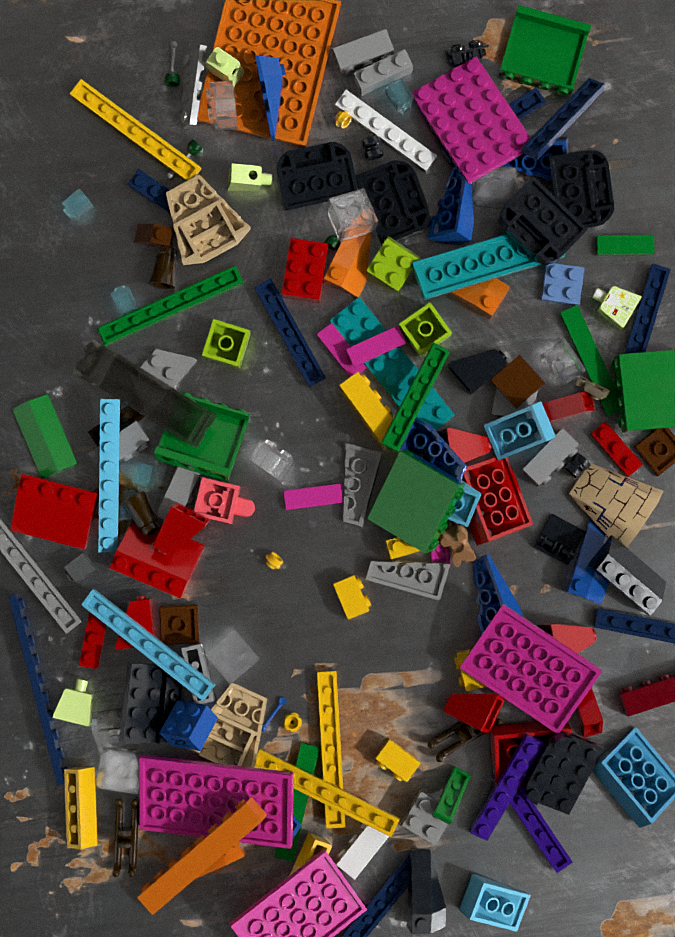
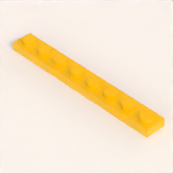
[70,79,202,181]
[317,671,345,828]
[255,749,400,837]

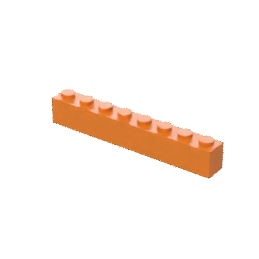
[137,797,267,915]

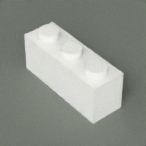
[336,823,389,880]

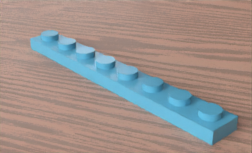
[98,398,120,552]
[81,589,216,701]

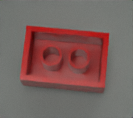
[282,238,328,304]

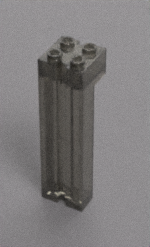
[73,340,217,448]

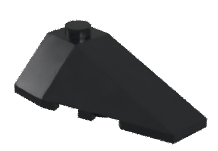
[406,849,446,934]

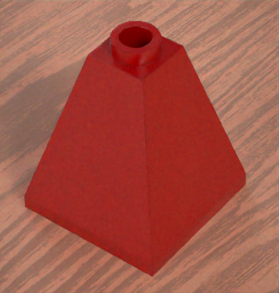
[437,428,492,463]
[537,624,597,653]

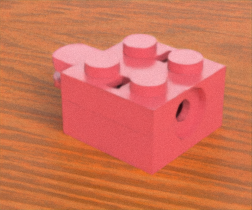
[194,477,255,524]

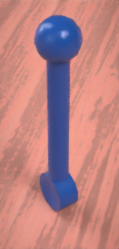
[261,697,286,732]

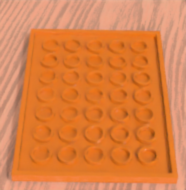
[197,0,341,147]

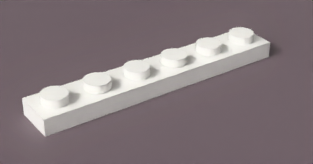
[335,90,437,172]

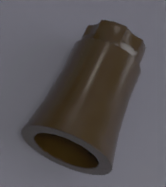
[149,246,177,290]
[122,492,161,537]

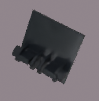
[445,39,489,65]
[534,514,586,565]

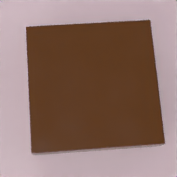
[491,355,545,409]
[634,428,675,477]
[159,605,200,645]

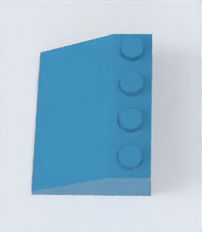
[593,727,675,828]

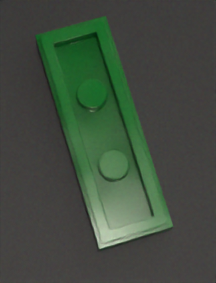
[596,235,655,256]
[432,766,471,825]

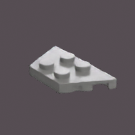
[131,349,197,416]

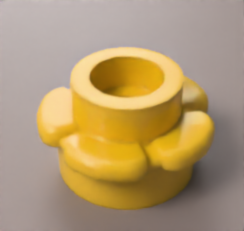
[335,110,352,129]
[265,552,283,569]
[283,713,302,732]

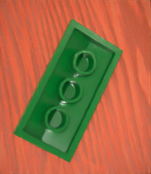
[12,394,78,479]

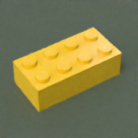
[339,372,393,450]

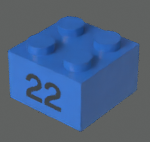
[160,700,218,751]

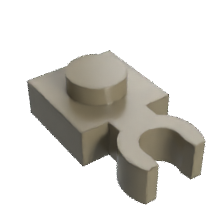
[574,376,610,400]

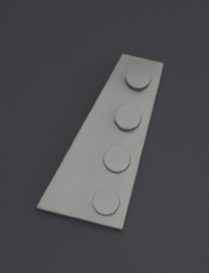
[180,44,207,130]
[343,443,383,527]
[366,560,450,601]

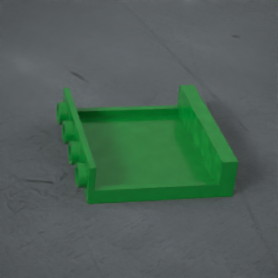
[499,5,591,95]
[612,350,675,433]
[154,391,250,482]
[367,450,465,553]

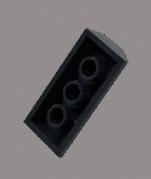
[588,535,666,616]

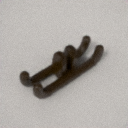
[428,718,503,762]
[112,798,139,878]

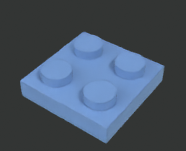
[541,263,585,306]

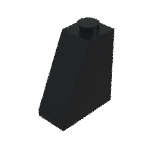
[447,349,508,395]

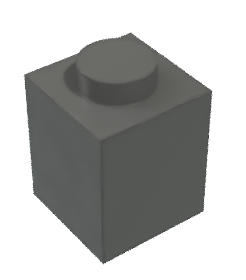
[64,553,97,582]

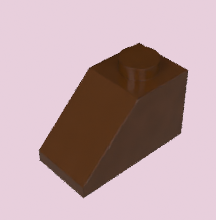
[134,224,175,248]

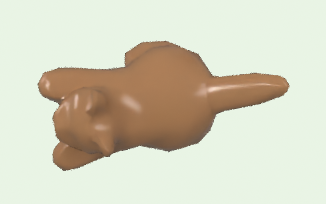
[440,520,476,567]

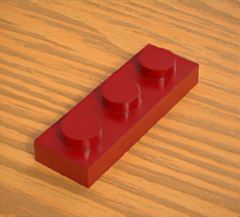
[590,421,643,477]
[79,611,107,669]

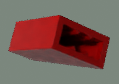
[542,392,596,422]
[153,502,211,555]
[115,596,155,650]
[576,687,603,738]
[443,694,505,734]

